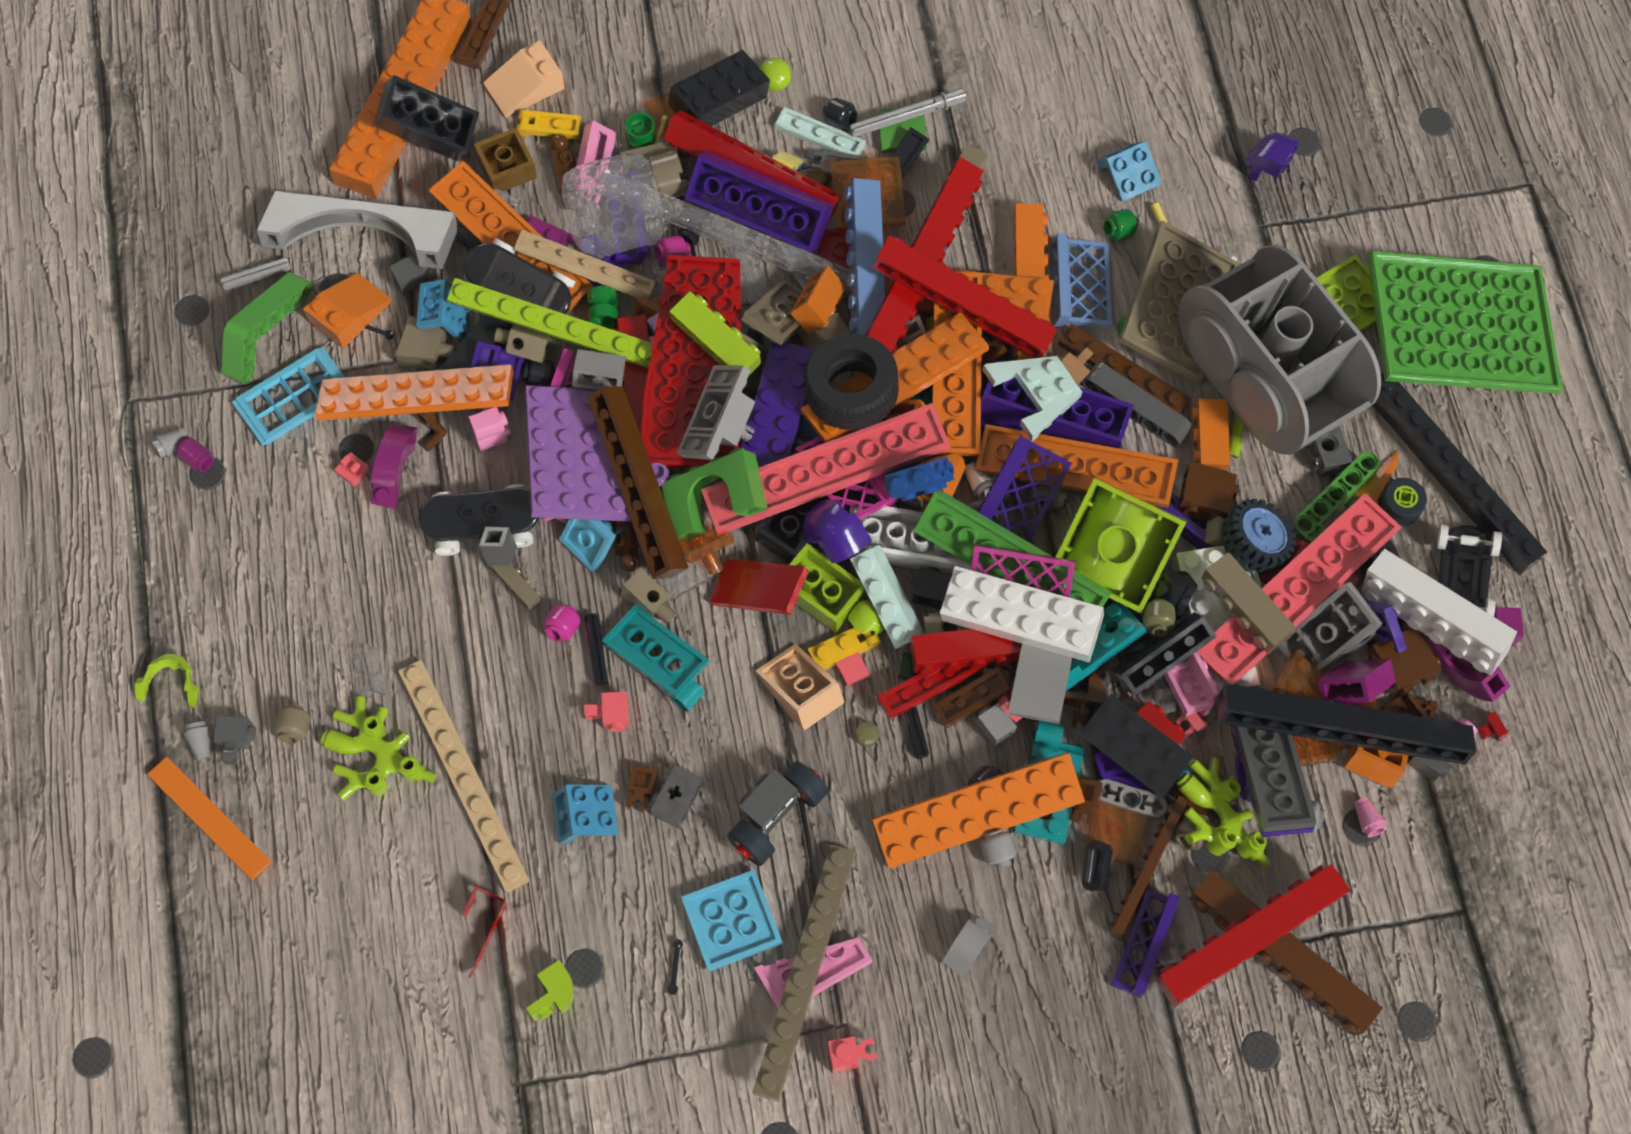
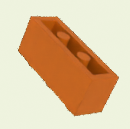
[790,265,846,334]
[1191,398,1230,471]

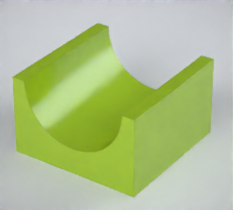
[1055,477,1188,613]

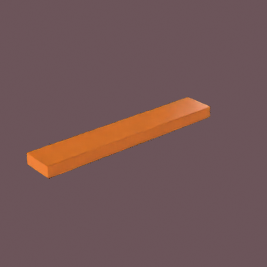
[147,756,272,881]

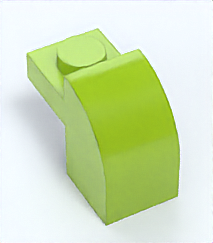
[526,960,575,1021]

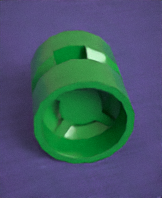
[625,112,656,150]
[587,286,618,329]

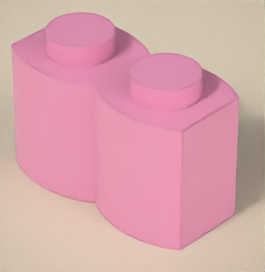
[468,407,511,452]

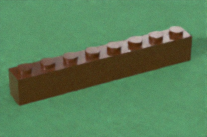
[587,386,689,579]
[1189,870,1383,1036]

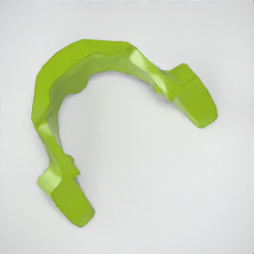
[135,654,199,708]

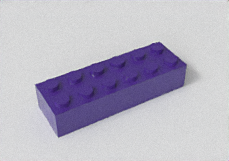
[684,151,834,253]
[741,342,814,468]
[981,360,1134,448]

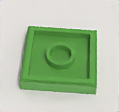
[878,109,927,153]

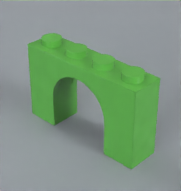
[662,448,768,542]

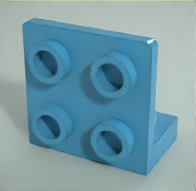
[1096,141,1161,201]
[416,279,469,342]
[552,785,618,844]

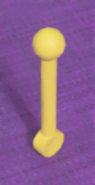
[654,115,668,144]

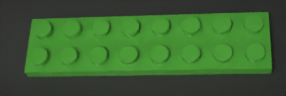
[914,489,1112,607]

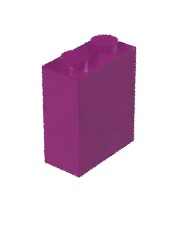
[1318,658,1396,703]

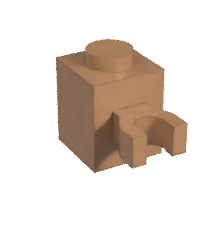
[1058,347,1094,385]

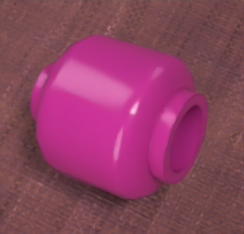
[654,235,691,267]
[543,604,581,642]

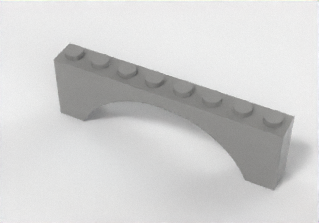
[257,191,457,269]

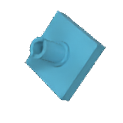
[559,519,616,572]

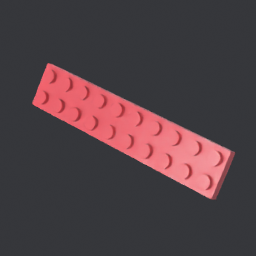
[701,403,951,536]
[1197,494,1402,684]

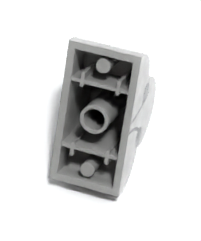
[1278,582,1382,682]

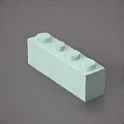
[850,545,925,649]

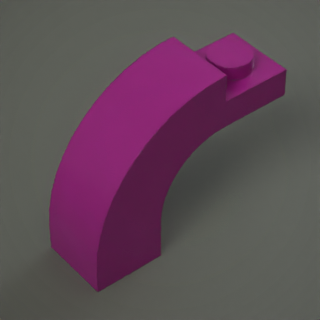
[371,423,418,509]
[1426,636,1511,702]

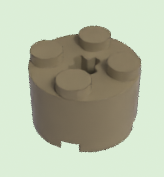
[645,150,688,203]

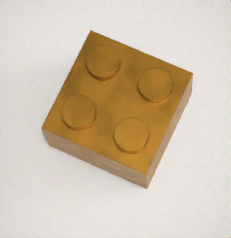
[474,127,537,194]

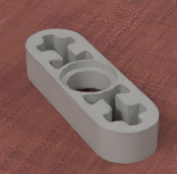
[1100,779,1167,820]

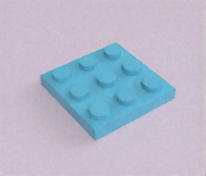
[681,869,783,972]

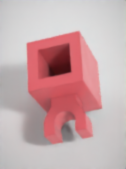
[584,691,630,732]
[827,1036,877,1073]

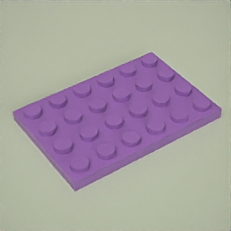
[525,385,631,521]

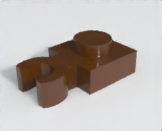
[626,765,658,813]
[1073,778,1103,826]

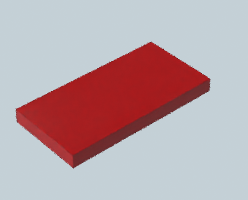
[709,559,809,615]

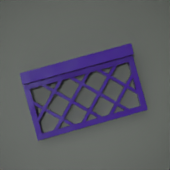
[977,434,1072,542]

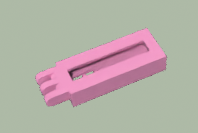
[573,120,616,206]

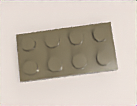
[741,279,802,345]

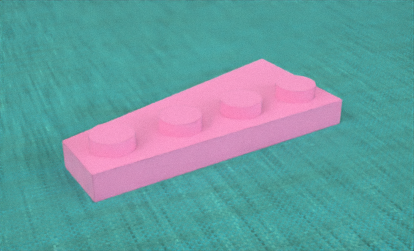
[754,937,872,1010]

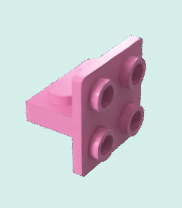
[1164,651,1219,716]

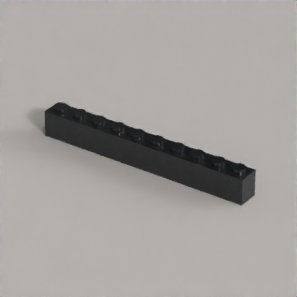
[1372,373,1547,576]
[1218,683,1476,765]

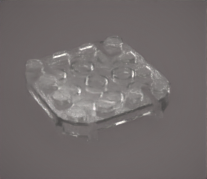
[562,153,667,259]

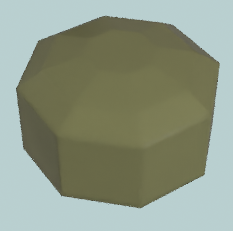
[855,721,880,748]

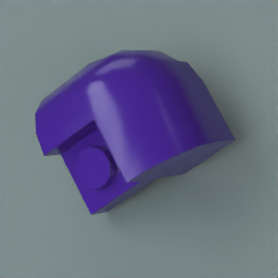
[1245,132,1299,182]
[803,500,872,564]

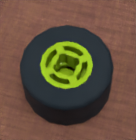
[1378,478,1427,525]

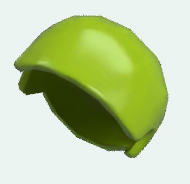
[759,57,791,92]
[848,600,885,636]

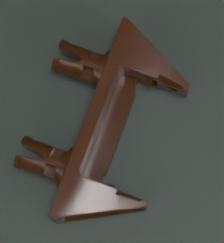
[1009,670,1108,730]

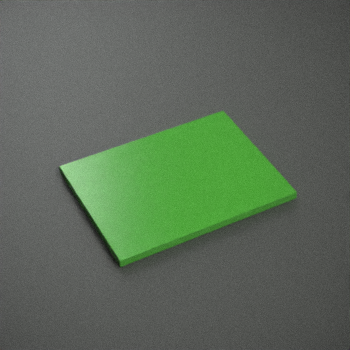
[1367,251,1563,394]

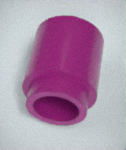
[176,437,214,472]

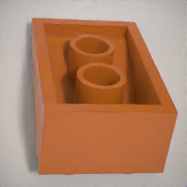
[303,273,392,349]

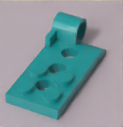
[1066,601,1147,691]
[602,605,710,712]
[1014,720,1084,845]

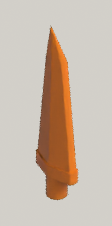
[1353,450,1398,504]

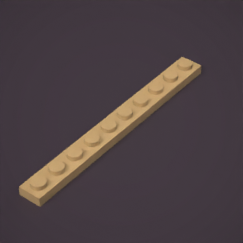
[398,660,530,893]

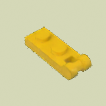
[517,110,582,140]
[807,627,881,670]

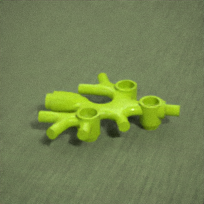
[321,696,437,801]
[1176,757,1271,868]

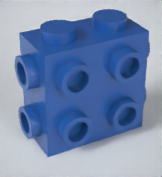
[885,456,954,502]

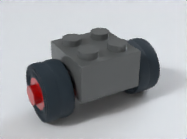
[727,761,828,866]

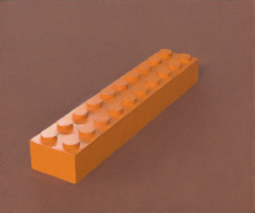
[329,0,472,199]

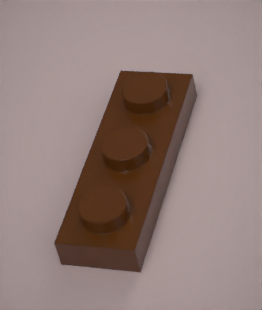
[934,667,1012,728]

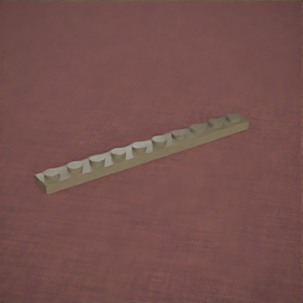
[752,844,856,1102]

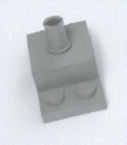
[677,365,755,460]

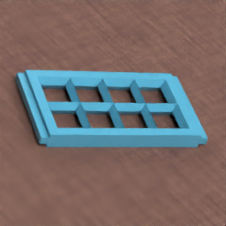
[232,347,345,446]

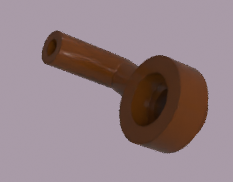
[413,412,447,452]

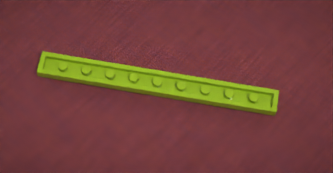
[447,278,653,368]

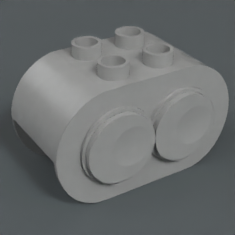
[1179,245,1381,455]

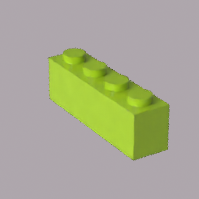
[669,292,761,376]

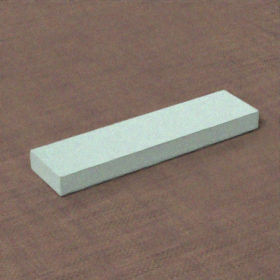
[774,107,866,155]

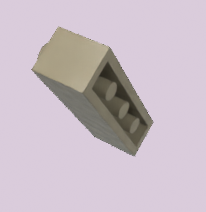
[1201,552,1296,654]

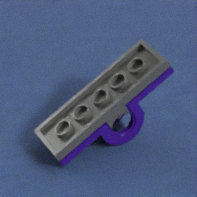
[1232,688,1317,837]

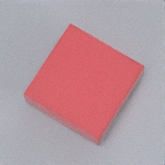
[836,652,870,687]

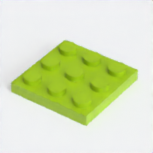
[1317,254,1377,332]

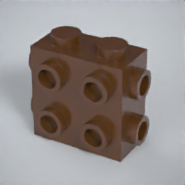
[1177,461,1239,522]
[1367,628,1442,696]

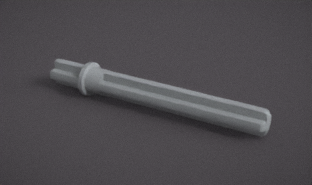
[850,88,966,137]

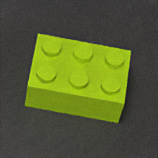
[789,543,866,633]

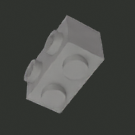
[572,349,626,390]

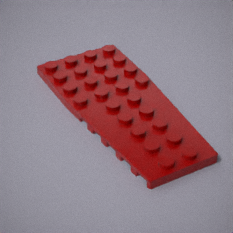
[641,255,742,468]

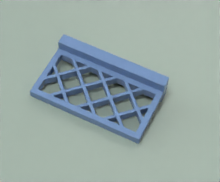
[1051,233,1112,328]

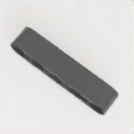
[1082,362,1192,447]

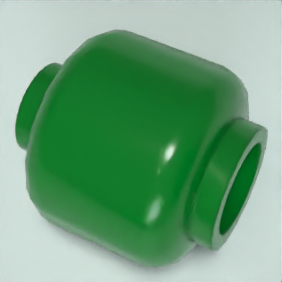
[1102,209,1138,241]

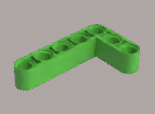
[221,272,313,384]
[1291,451,1379,544]

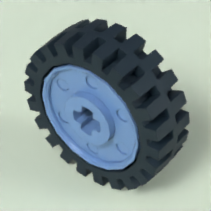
[1222,498,1297,573]

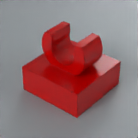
[1479,711,1509,741]

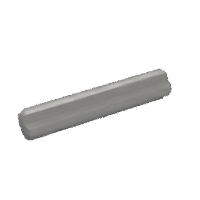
[221,257,291,291]

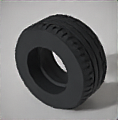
[804,334,899,430]

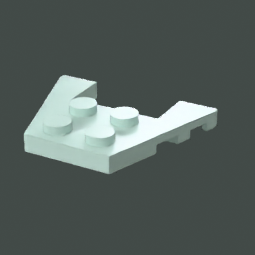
[983,356,1082,441]

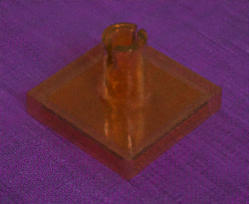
[681,529,735,575]

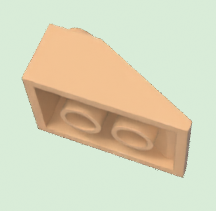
[483,41,565,118]
[755,643,844,730]

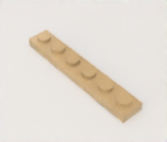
[514,229,655,299]

